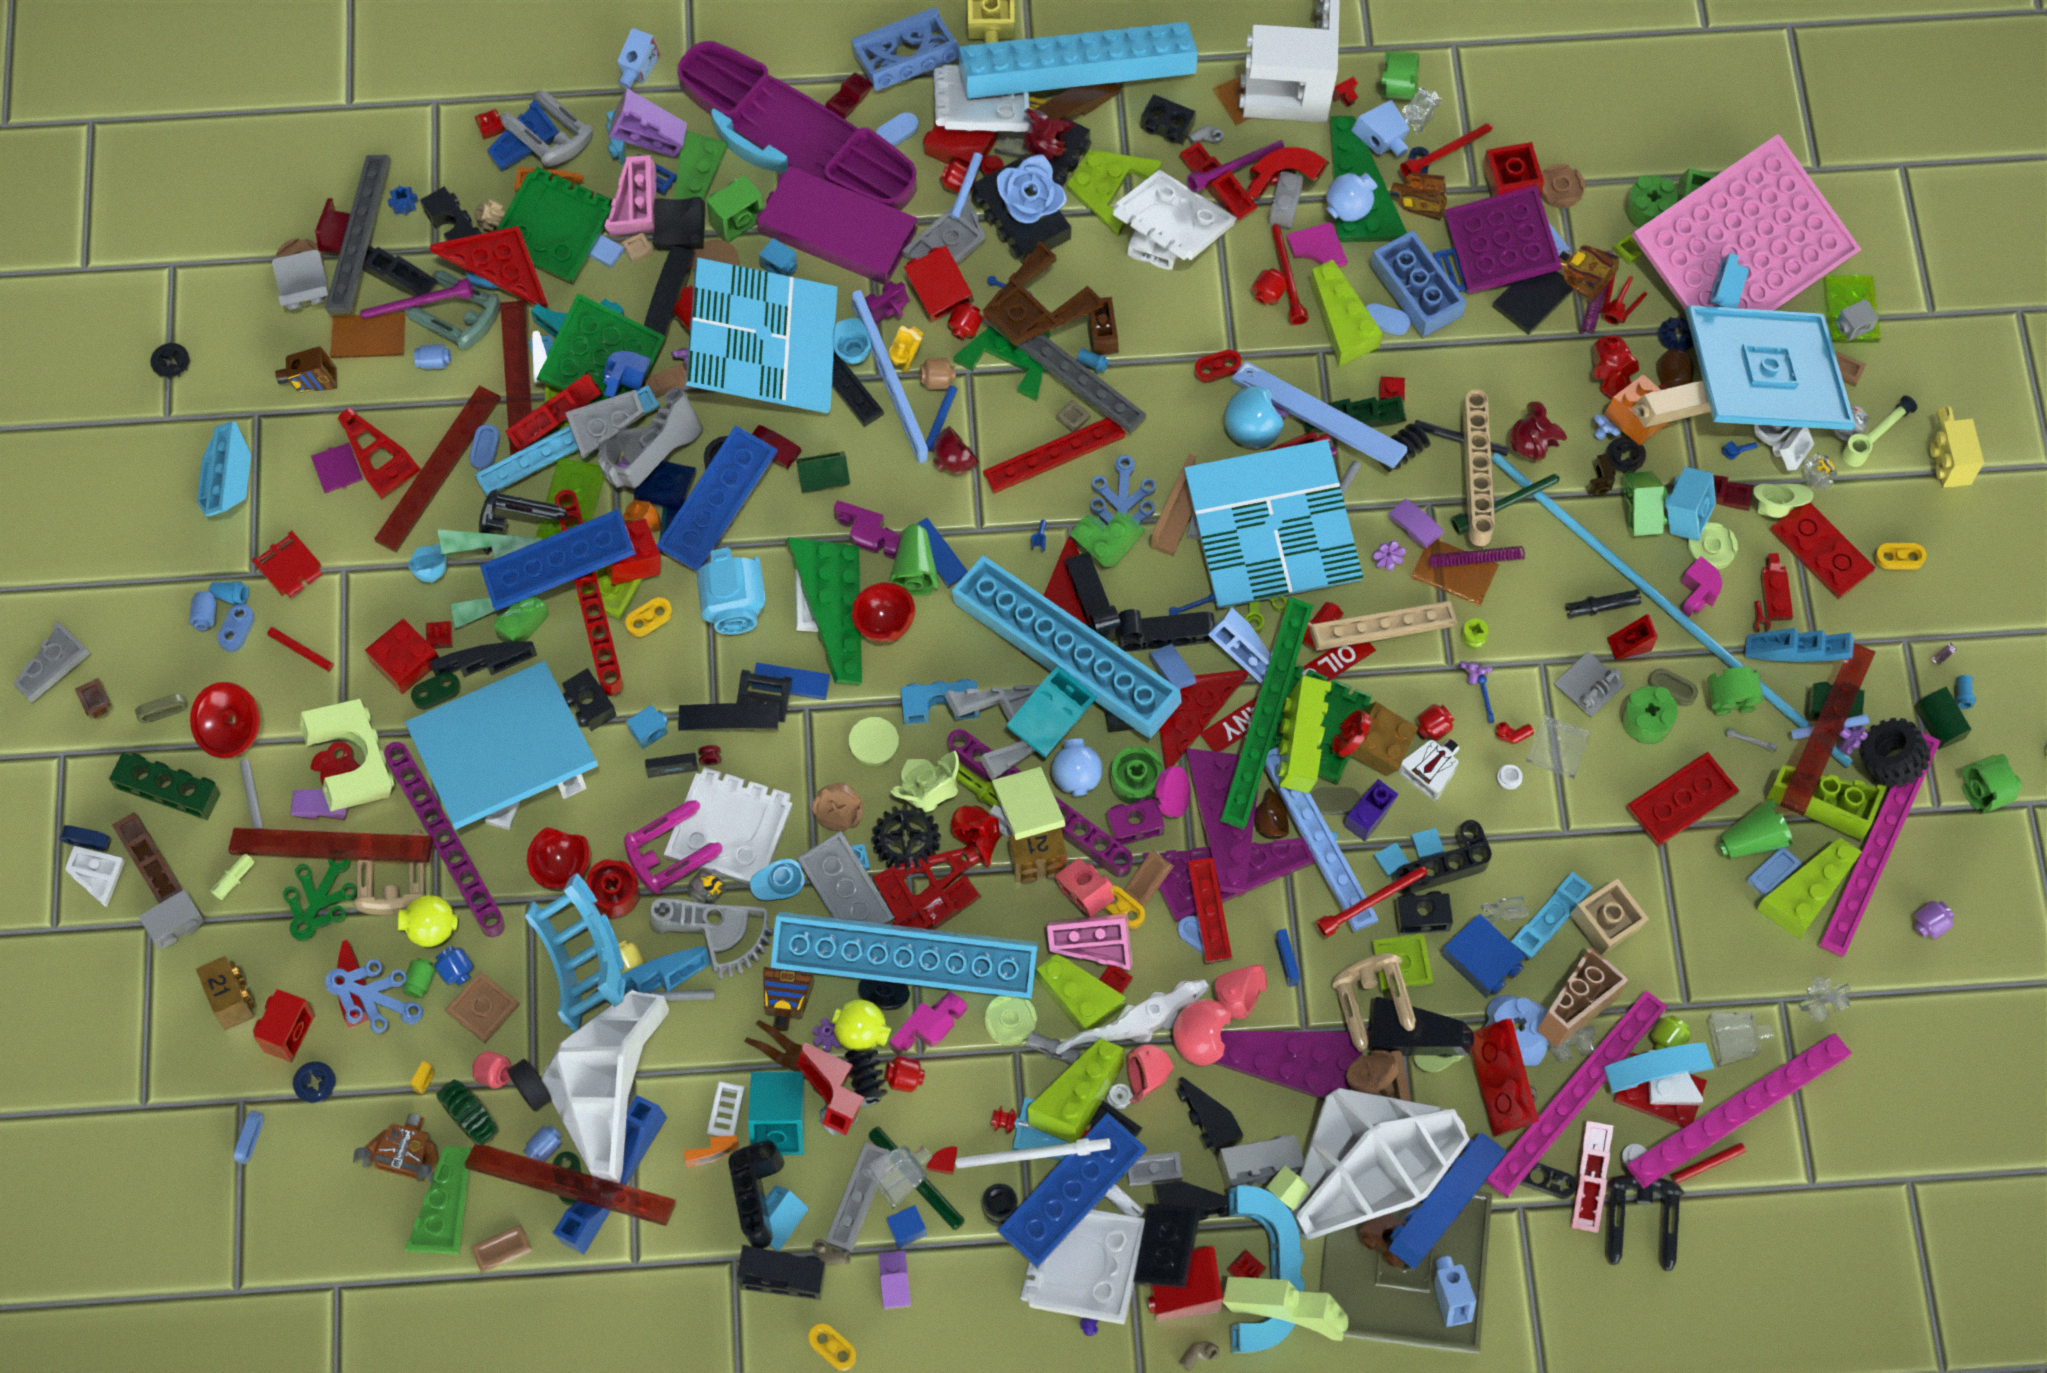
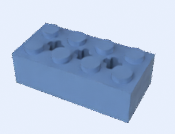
[1370,231,1466,338]

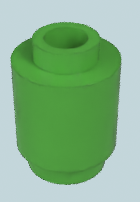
[402,958,435,999]

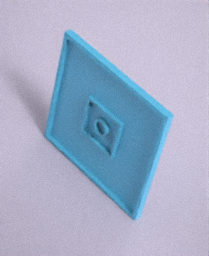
[1685,305,1855,430]
[405,660,598,830]

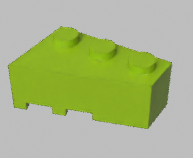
[1036,954,1127,1033]

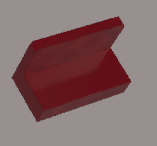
[315,198,351,254]

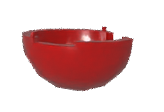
[852,582,915,642]
[526,827,592,890]

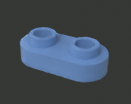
[218,604,255,652]

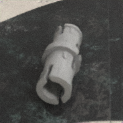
[1026,1031,1081,1065]

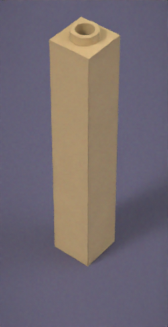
[1633,381,1711,428]

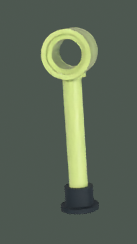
[1842,395,1918,467]

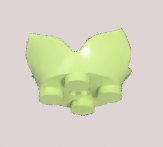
[890,750,959,812]

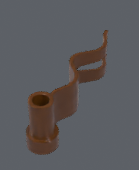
[744,1019,821,1096]

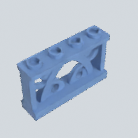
[851,7,959,91]

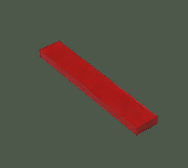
[983,417,1125,494]

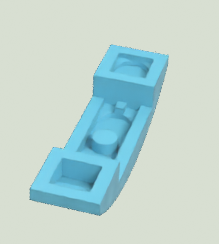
[711,108,788,172]
[1511,872,1593,960]
[1604,1043,1714,1093]

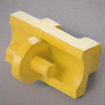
[888,325,923,372]

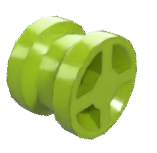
[1461,618,1489,649]

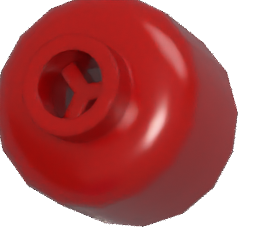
[940,160,976,194]
[1252,268,1287,305]
[947,302,983,340]
[1417,704,1455,741]
[884,1056,925,1093]

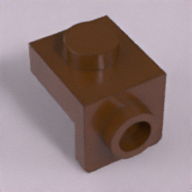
[75,678,112,718]

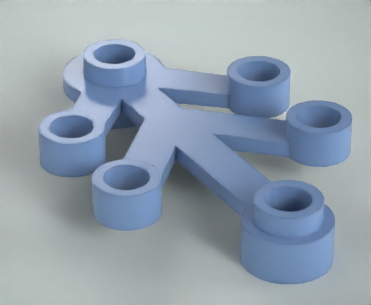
[1091,455,1156,524]
[325,959,423,1034]

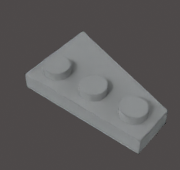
[565,390,644,459]
[13,621,90,703]

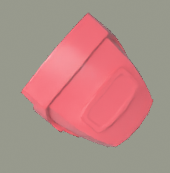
[1215,964,1268,1019]
[1127,1045,1174,1104]

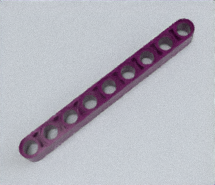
[948,729,1133,878]
[384,742,505,938]

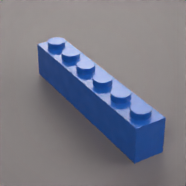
[1389,1132,1507,1270]

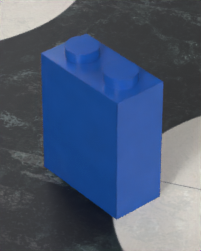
[1441,913,1526,998]

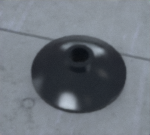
[858,979,910,1009]

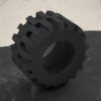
[1859,718,1931,788]

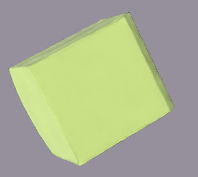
[1266,1165,1311,1211]

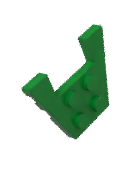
[953,326,1050,402]

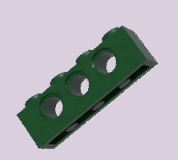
[109,752,220,821]

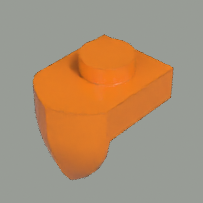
[623,500,661,532]

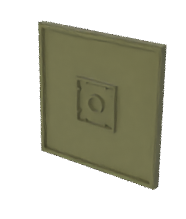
[1317,1186,1492,1354]

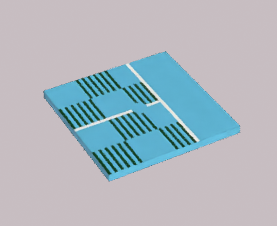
[686,258,837,413]
[1184,439,1363,609]

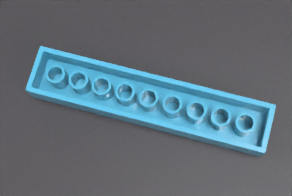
[959,22,1198,99]
[951,555,1182,739]
[771,912,1039,999]

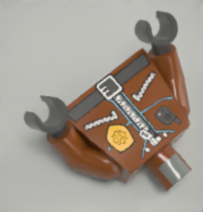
[353,1113,439,1183]

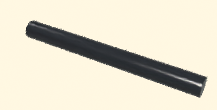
[1415,419,1510,456]

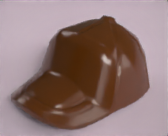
[1656,349,1694,389]
[1255,788,1289,838]

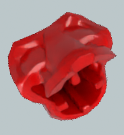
[1592,335,1639,400]
[950,805,1003,868]

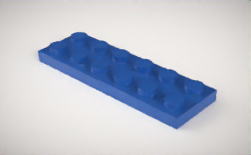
[657,425,778,572]
[480,509,636,611]
[998,1112,1147,1269]

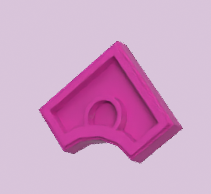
[1286,222,1348,268]

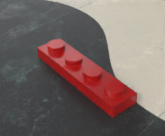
[1187,857,1232,964]

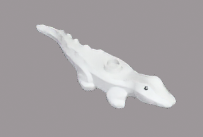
[1056,979,1209,1054]

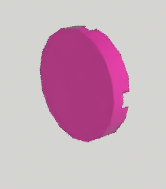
[1155,766,1191,818]

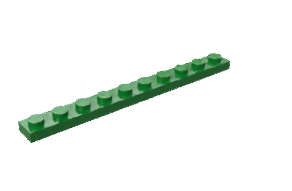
[1219,596,1313,829]

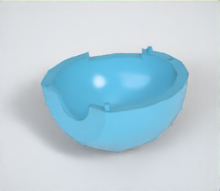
[1224,386,1284,449]

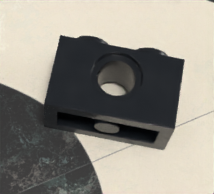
[562,668,617,732]
[1395,891,1453,935]

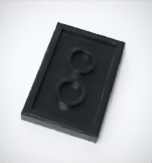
[1492,271,1576,335]
[1133,1203,1201,1289]

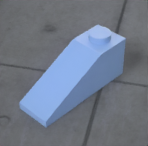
[1208,607,1271,684]

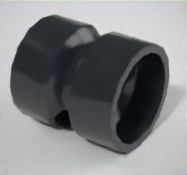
[982,1183,1018,1227]

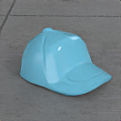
[834,318,871,364]
[408,544,447,583]
[750,859,805,900]

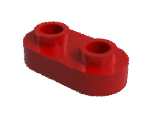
[1194,349,1242,382]

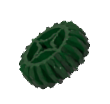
[436,1079,498,1146]

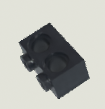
[1141,94,1196,145]

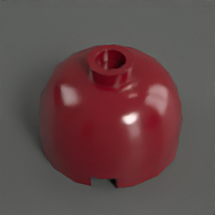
[933,426,979,475]

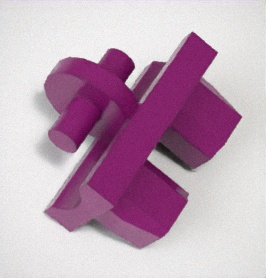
[864,281,910,324]

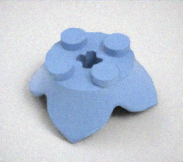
[997,155,1067,223]
[1484,995,1548,1066]

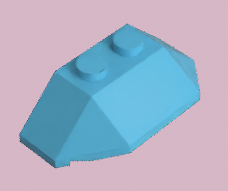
[197,421,251,517]

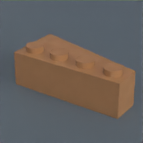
[1537,946,1629,1048]

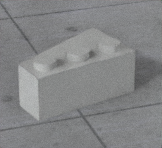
[1218,1135,1304,1194]

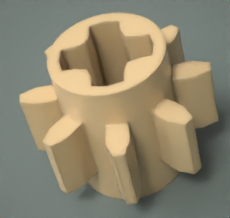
[475,199,505,231]

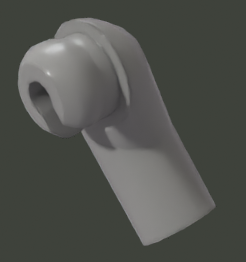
[1188,125,1224,145]

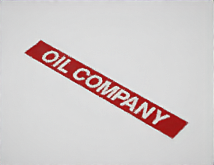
[1200,642,1376,752]

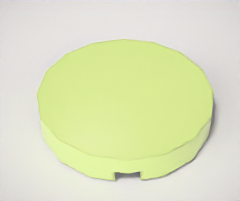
[1687,522,1738,570]
[849,717,899,767]
[984,995,1037,1046]

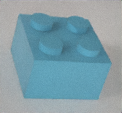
[1665,467,1716,541]

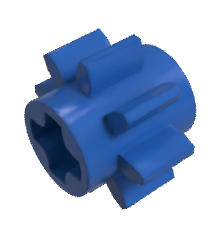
[387,185,418,216]

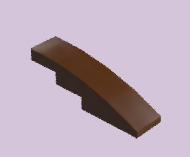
[1034,82,1121,120]
[112,812,182,904]

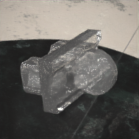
[1402,87,1442,134]
[1798,975,1851,1022]
[1547,1026,1596,1063]

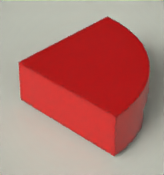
[927,1146,958,1175]

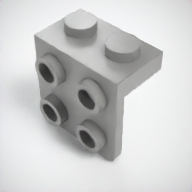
[272,250,329,310]

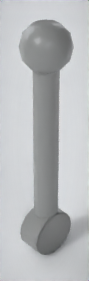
[1726,728,1778,752]

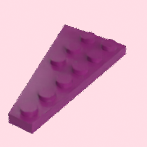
[1186,748,1258,895]
[1143,838,1315,923]
[1212,1031,1369,1100]

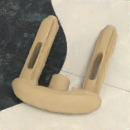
[353,828,425,915]
[1332,953,1416,1052]

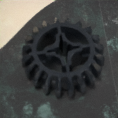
[871,804,941,871]

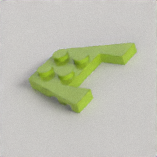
[1067,149,1162,236]

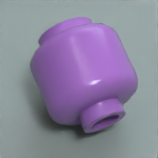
[1914,901,1955,939]

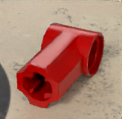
[1303,601,1344,652]

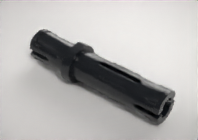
[1565,589,1642,619]

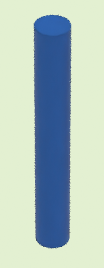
[926,385,957,452]

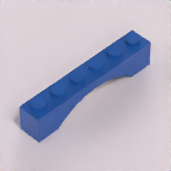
[553,1095,667,1255]

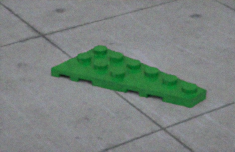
[1330,116,1407,242]
[785,537,862,686]

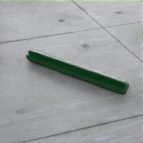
[868,1126,965,1230]

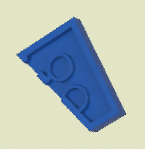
[487,99,559,171]

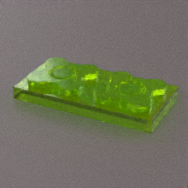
[535,459,605,540]

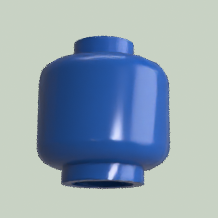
[434,946,474,986]

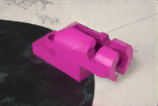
[890,991,967,1056]

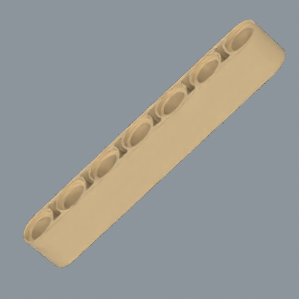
[1463,389,1495,546]

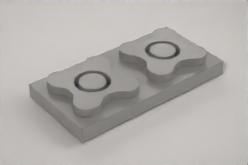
[797,831,895,924]

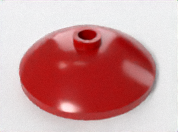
[190,682,260,758]

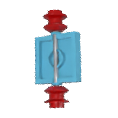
[991,1098,1094,1162]

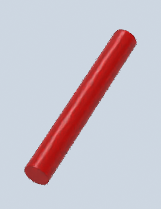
[267,627,334,672]
[1670,1143,1746,1184]

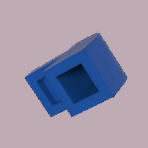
[602,351,651,398]

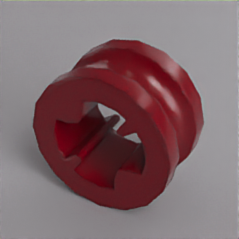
[698,745,722,766]

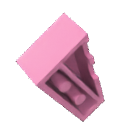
[605,155,657,236]
[1047,913,1133,970]

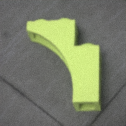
[1223,1277,1348,1341]

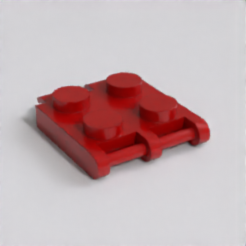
[251,530,323,598]

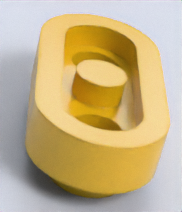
[1875,543,1927,570]
[625,597,672,637]
[1103,885,1145,930]
[808,1324,856,1371]

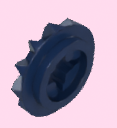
[1659,316,1694,351]
[293,1062,336,1104]

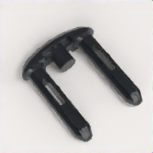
[479,489,567,555]
[1606,1175,1684,1271]

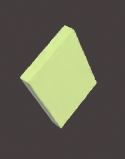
[992,767,1065,840]

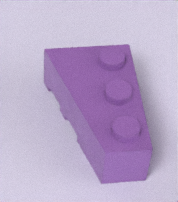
[609,88,687,158]

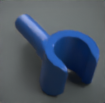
[1722,441,1758,460]
[1031,519,1047,552]

